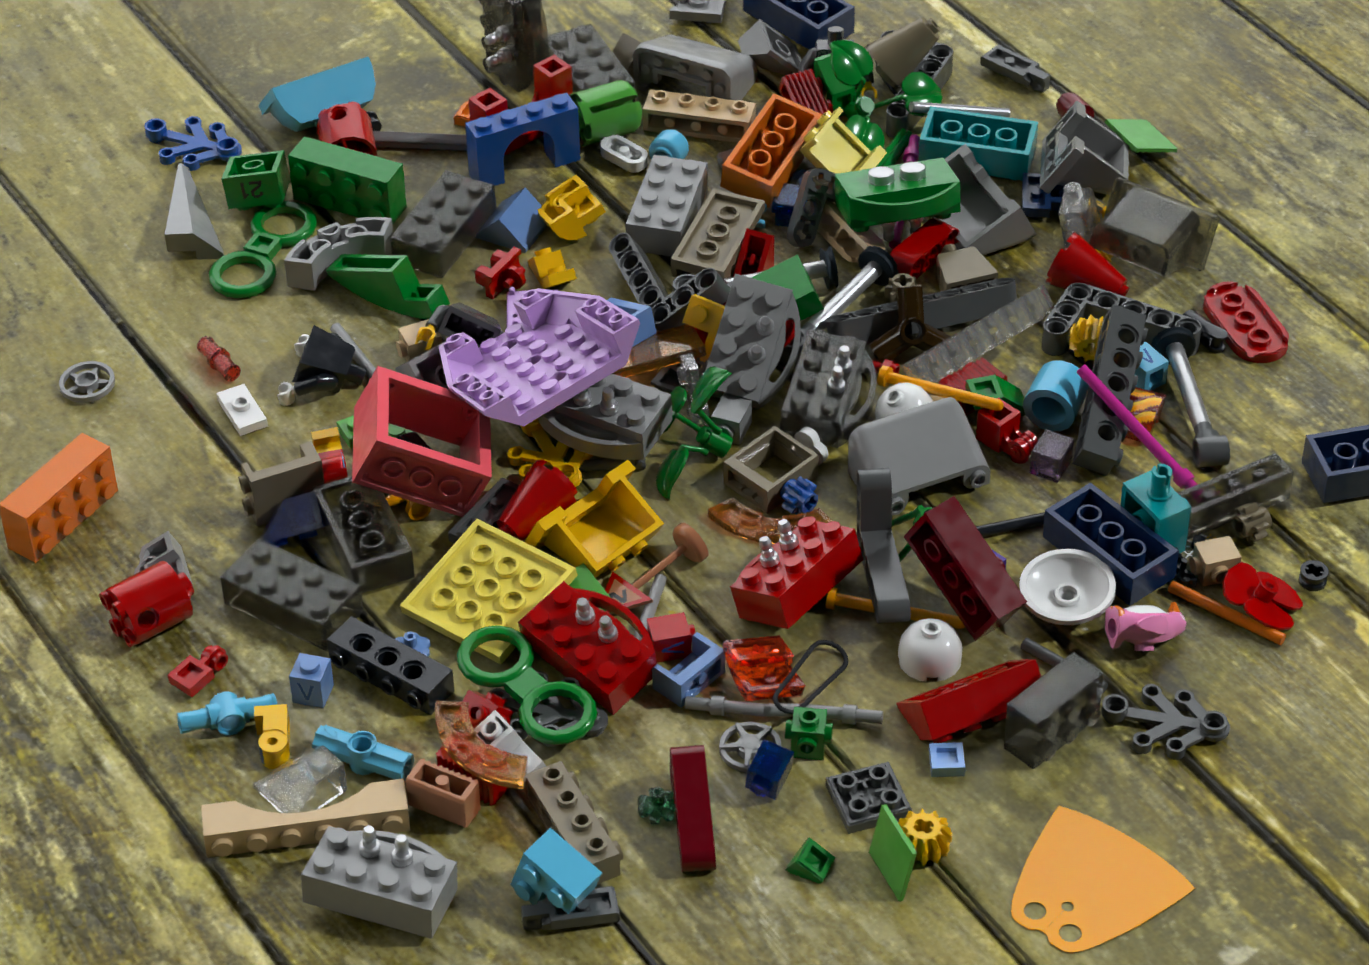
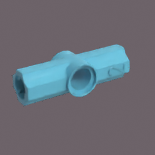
[312,725,414,781]

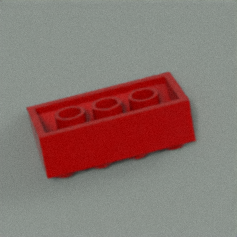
[896,659,1048,743]

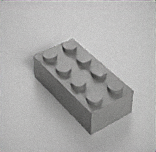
[626,155,708,257]

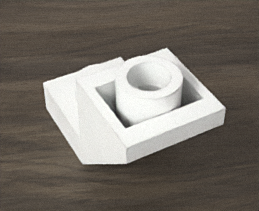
[471,710,546,789]

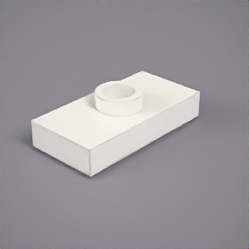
[216,384,268,436]

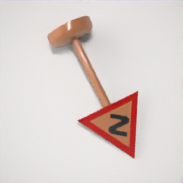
[605,523,709,614]

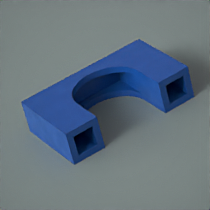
[465,93,580,190]

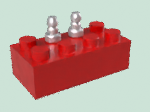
[730,516,863,629]
[518,581,657,715]

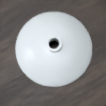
[1019,549,1116,625]

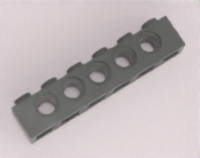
[1072,304,1148,476]

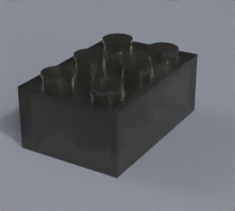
[1004,652,1104,769]

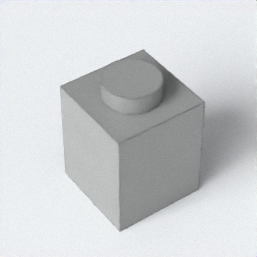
[711,393,752,445]

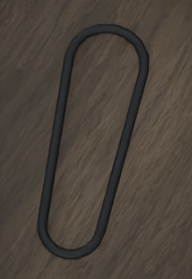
[773,640,848,715]

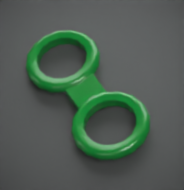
[209,201,317,298]
[457,625,597,745]

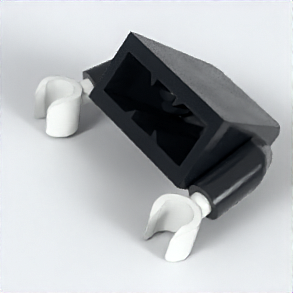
[277,325,367,406]

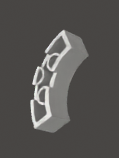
[284,217,394,290]

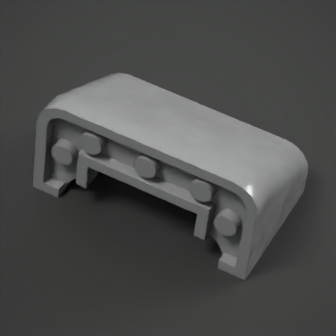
[633,34,757,100]
[939,144,1036,256]
[848,397,990,516]

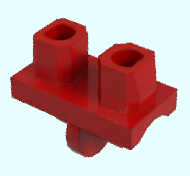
[475,247,526,299]

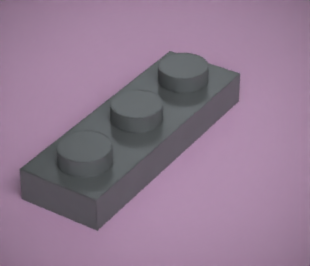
[448,478,519,543]

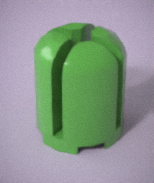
[569,80,642,147]

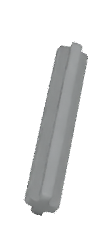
[373,131,467,151]

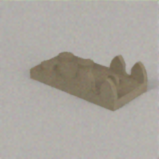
[671,188,765,279]

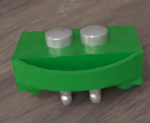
[835,158,960,242]

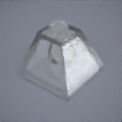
[253,745,347,813]

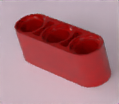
[890,217,960,280]

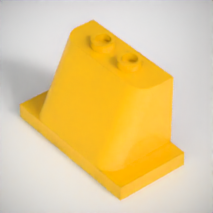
[524,460,664,578]

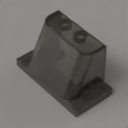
[1089,177,1220,276]

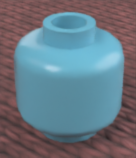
[649,129,689,160]

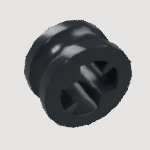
[1298,560,1329,591]

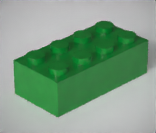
[288,136,407,225]

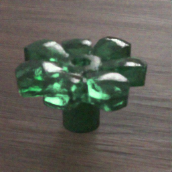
[637,787,675,825]

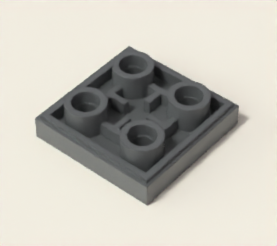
[826,762,912,834]

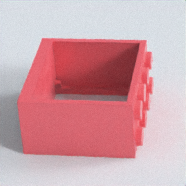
[352,366,492,517]

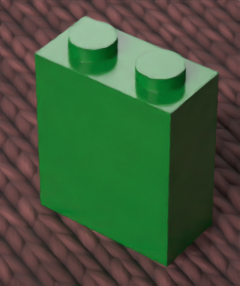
[751,254,824,321]

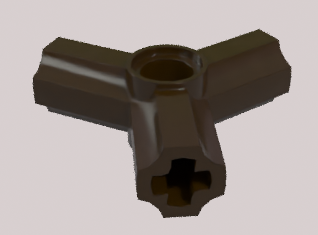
[868,286,957,363]

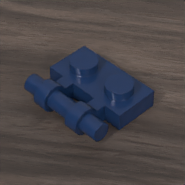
[1022,173,1073,220]

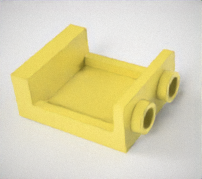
[799,107,887,174]

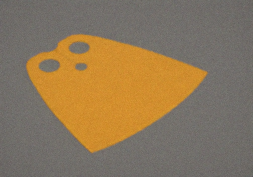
[1011,806,1195,953]

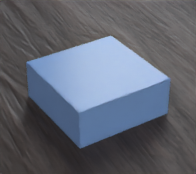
[929,742,965,777]

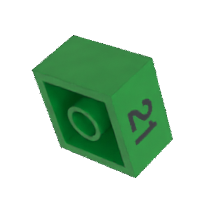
[221,150,291,211]

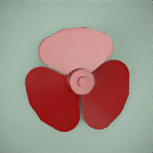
[1222,562,1303,630]

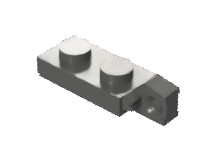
[980,45,1051,92]
[521,886,620,930]

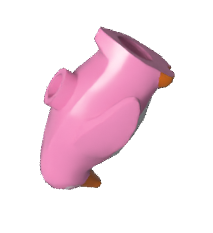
[1105,602,1186,651]

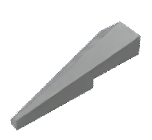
[165,163,224,260]

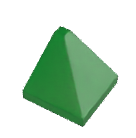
[785,837,836,884]

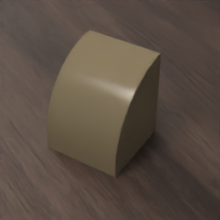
[608,33,642,72]

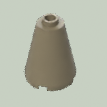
[865,17,940,89]

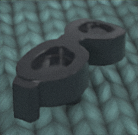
[1175,547,1198,588]

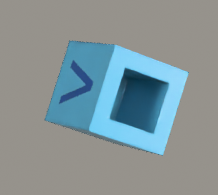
[1135,342,1169,392]

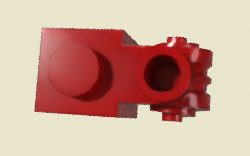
[976,398,1039,464]

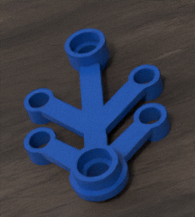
[144,116,242,171]

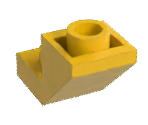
[528,247,577,289]

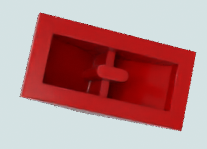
[733,228,774,277]

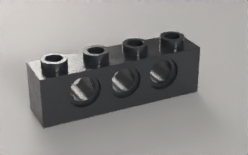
[327,616,455,716]

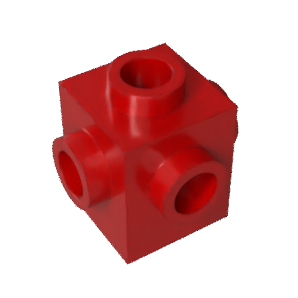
[454,689,514,738]

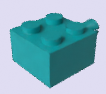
[1120,464,1191,553]

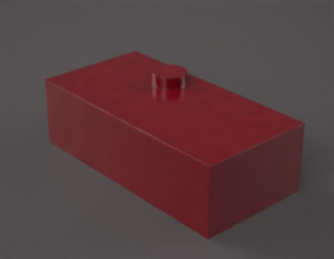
[904,496,1027,641]

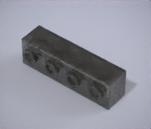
[1178,453,1294,540]

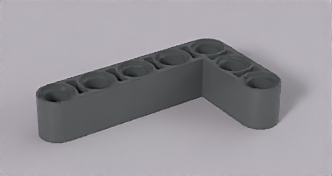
[880,30,953,138]
[609,233,731,340]
[1041,283,1202,356]
[857,468,911,624]

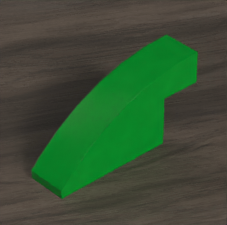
[326,254,450,319]

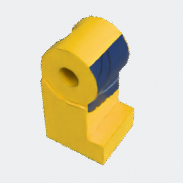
[254,704,290,769]

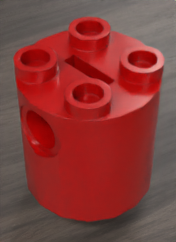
[317,101,377,156]
[99,560,194,647]

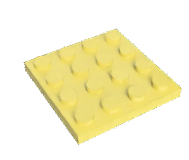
[400,519,578,665]

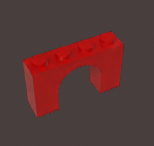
[468,54,573,156]

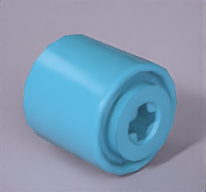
[1023,360,1089,432]

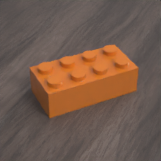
[720,93,822,209]
[0,433,118,563]

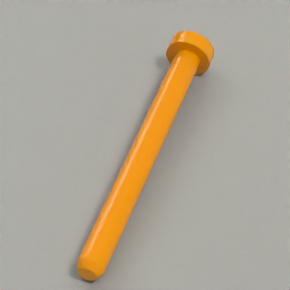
[877,365,1004,411]
[826,587,965,629]

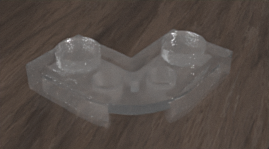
[677,353,710,428]

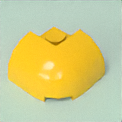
[537,175,606,240]

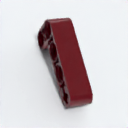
[670,745,716,873]

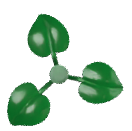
[829,40,942,151]
[656,366,733,500]

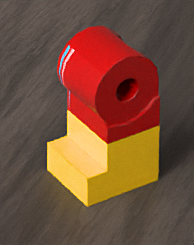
[311,427,348,485]

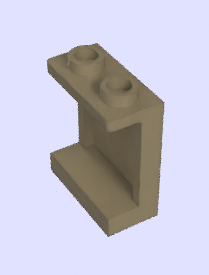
[238,441,327,526]

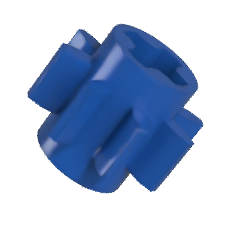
[780,476,818,516]

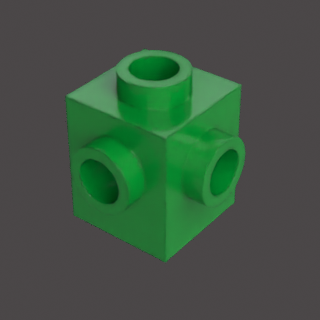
[785,707,833,760]

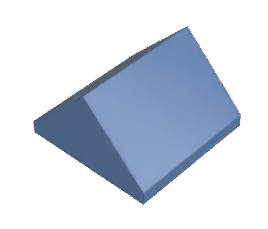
[476,187,548,253]

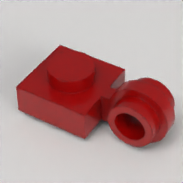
[167,645,228,697]

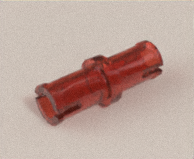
[197,336,241,381]

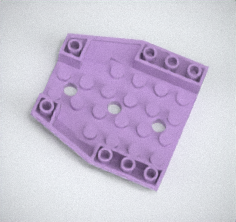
[438,288,640,427]

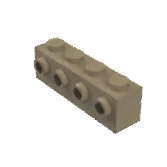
[525,761,623,884]

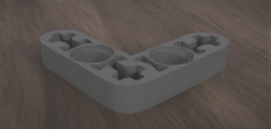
[787,168,836,248]

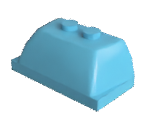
[259,57,376,132]

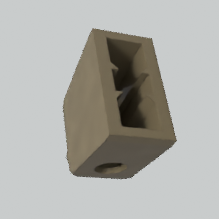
[936,244,998,291]

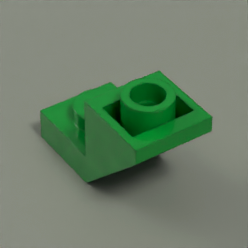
[814,53,855,117]
[965,375,1025,416]

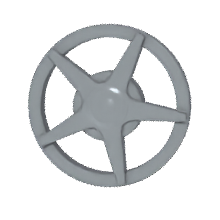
[59,361,115,403]
[719,722,781,773]

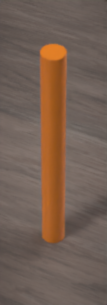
[1168,580,1286,646]

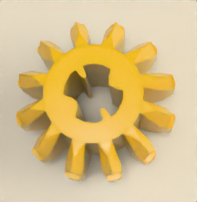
[1069,314,1103,362]
[898,808,952,866]

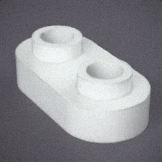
[600,135,648,173]

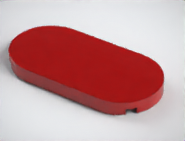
[1203,281,1289,363]

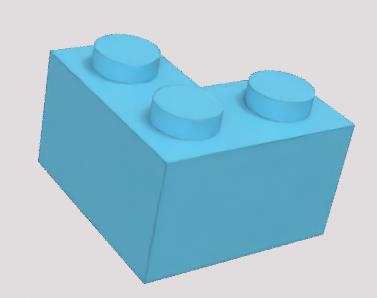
[510,828,602,914]

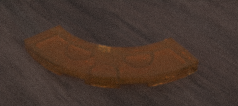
[708,497,832,544]
[435,701,528,789]

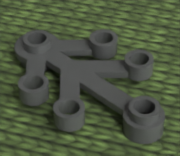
[489,671,608,747]
[1101,684,1230,760]

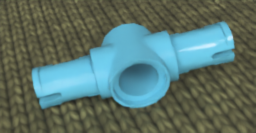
[177,691,277,735]

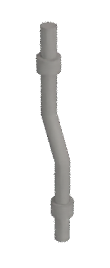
[685,695,883,725]

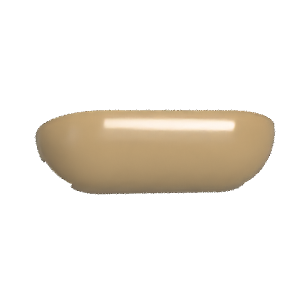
[807,200,886,263]

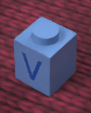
[289,653,334,708]

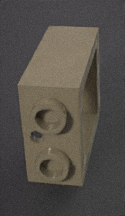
[723,426,819,514]

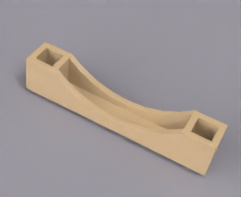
[201,778,410,858]

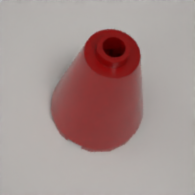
[1046,233,1129,296]
[497,459,580,541]

